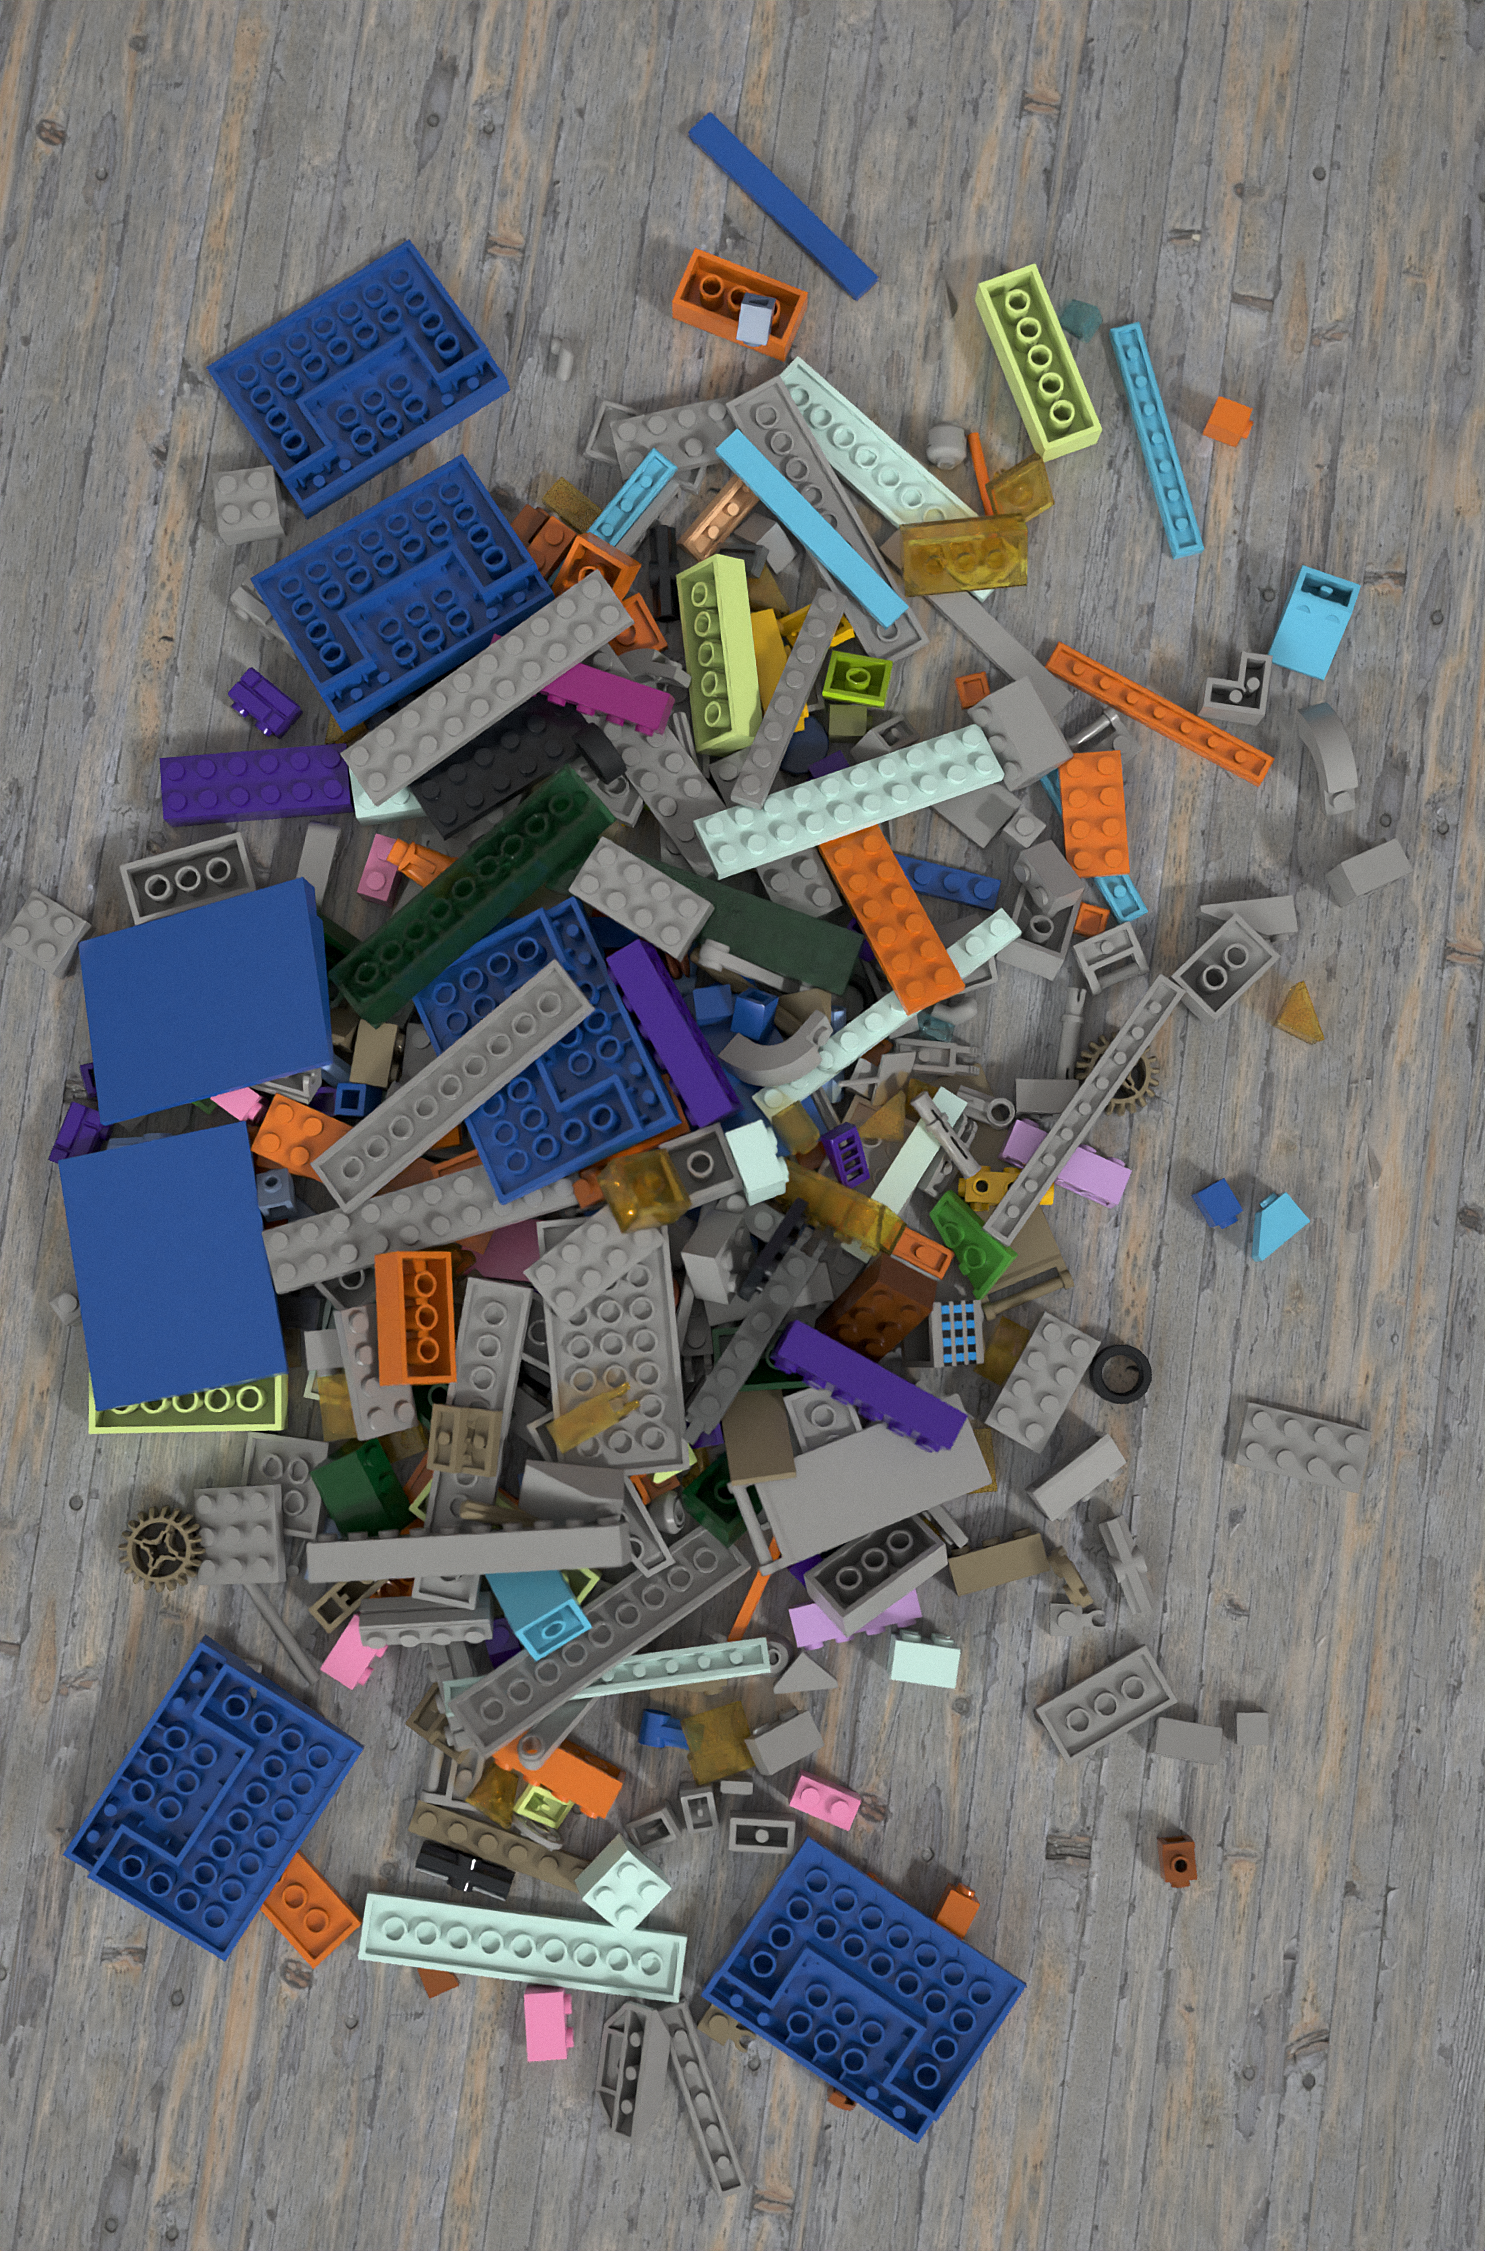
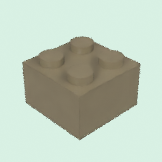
[349,1019,406,1092]

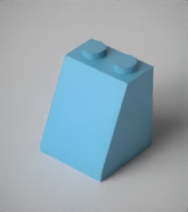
[485,1570,592,1661]

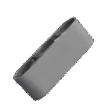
[296,821,343,914]

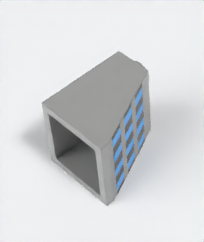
[901,1300,985,1368]

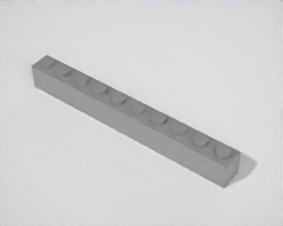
[306,1516,632,1583]

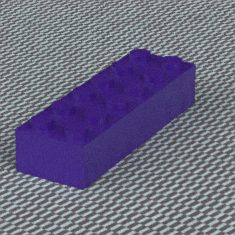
[160,743,355,827]
[606,939,745,1128]
[769,1319,968,1453]

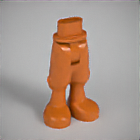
[386,838,498,919]

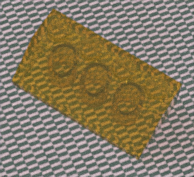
[899,512,1028,598]
[775,1156,907,1258]

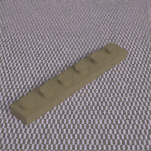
[408,1799,592,1894]

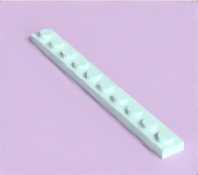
[752,908,1022,1124]
[443,1637,771,1717]

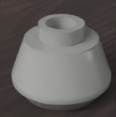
[647,1490,685,1534]
[759,1633,794,1678]

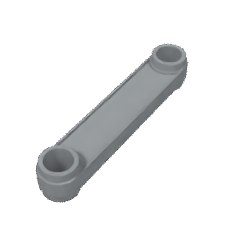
[697,939,819,995]
[517,1696,601,1770]

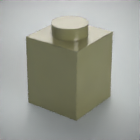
[828,705,872,744]

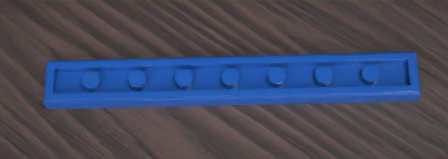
[689,112,878,302]

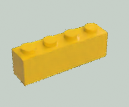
[750,608,809,733]

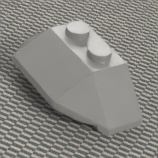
[595,2001,671,2146]

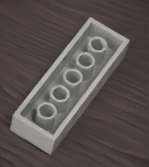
[708,745,844,939]

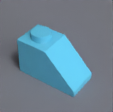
[1252,1192,1310,1262]

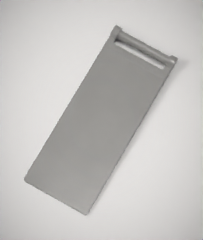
[727,1393,992,1576]

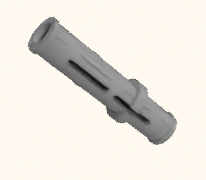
[1054,987,1087,1080]
[910,1091,981,1179]

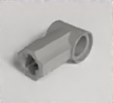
[956,1085,1015,1131]

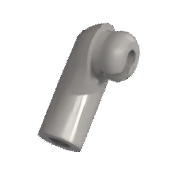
[551,337,574,382]

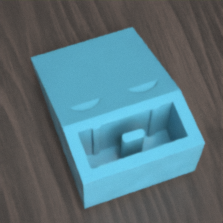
[1267,565,1361,681]

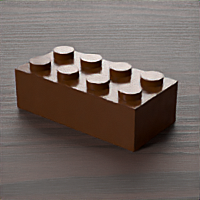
[814,1253,937,1364]

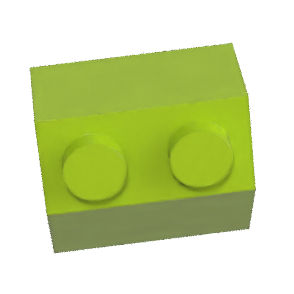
[822,650,893,709]

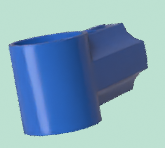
[637,1709,704,1752]

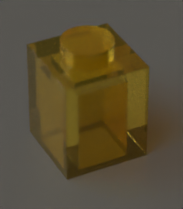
[772,1100,820,1156]

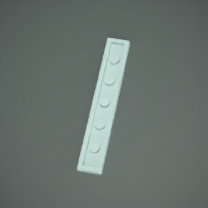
[840,1086,968,1264]

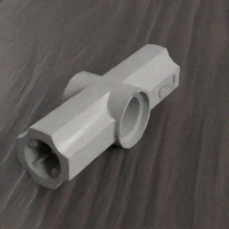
[1097,1514,1158,1615]

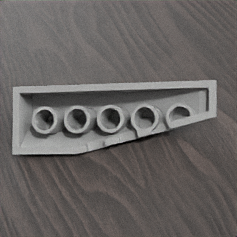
[526,1406,675,1578]

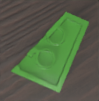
[929,1190,1018,1300]

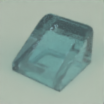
[1058,299,1103,343]
[919,1014,955,1043]

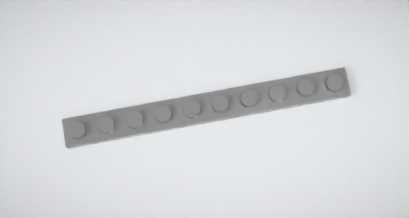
[981,973,1186,1248]

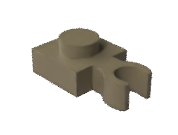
[696,2003,756,2053]

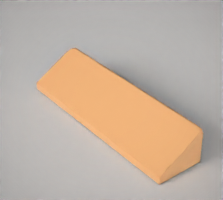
[676,474,760,563]

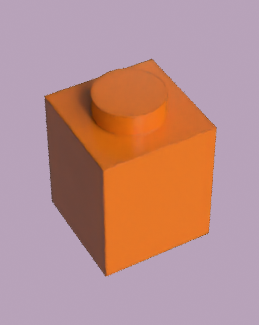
[1202,396,1254,448]
[931,1882,980,1940]

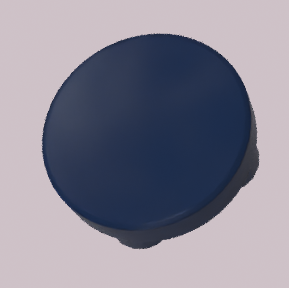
[779,715,829,778]

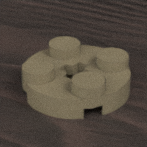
[1047,1545,1094,1608]

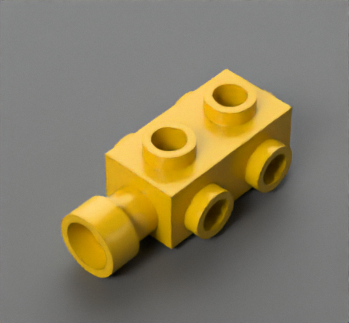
[958,1166,1054,1211]

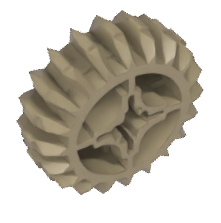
[1075,1032,1160,1117]
[118,1505,206,1593]

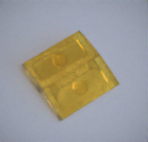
[680,1700,756,1786]

